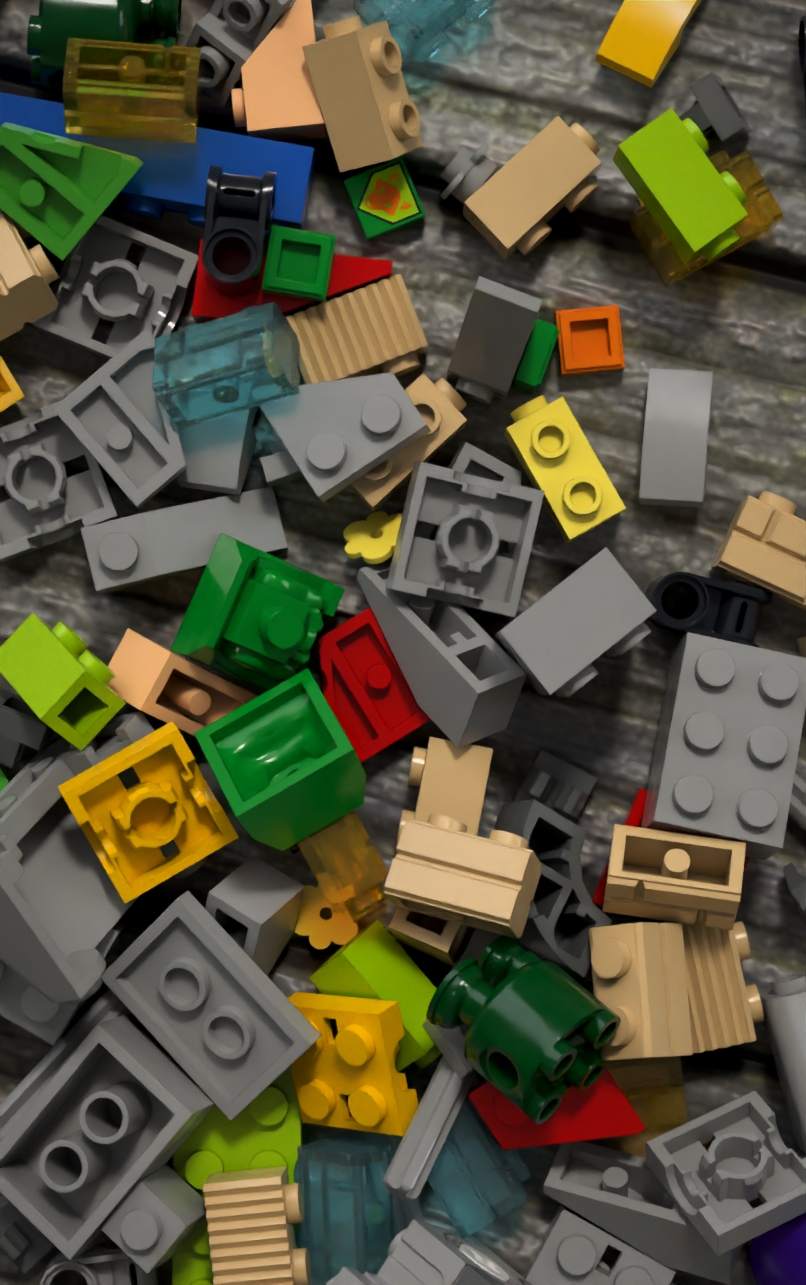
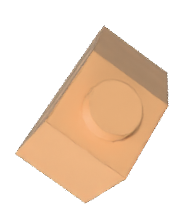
[231,0,326,142]
[107,628,258,737]

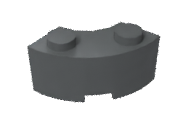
[494,799,611,978]

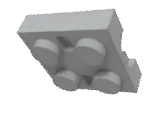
[33,215,199,359]
[0,400,121,562]
[386,461,545,617]
[645,1090,806,1256]
[525,1204,677,1285]

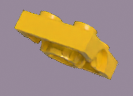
[57,721,239,904]
[288,992,419,1136]

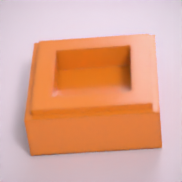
[554,305,625,377]

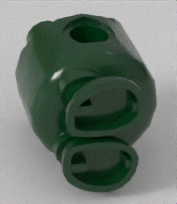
[27,0,182,99]
[426,935,621,1125]

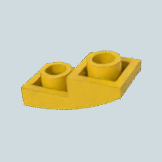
[595,0,702,88]

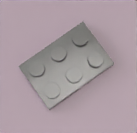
[100,891,322,1121]

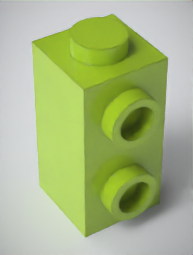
[613,108,748,264]
[0,612,126,751]
[309,919,442,1072]

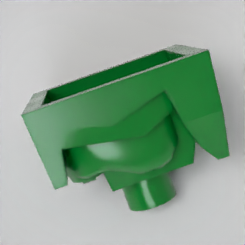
[170,532,345,691]
[194,668,366,851]

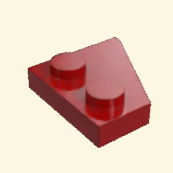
[467,1067,646,1150]

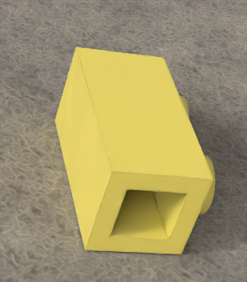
[504,395,626,544]

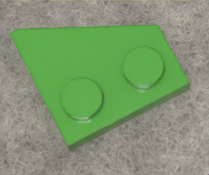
[0,122,144,261]

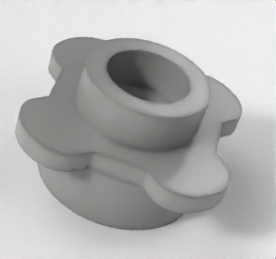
[440,143,497,204]

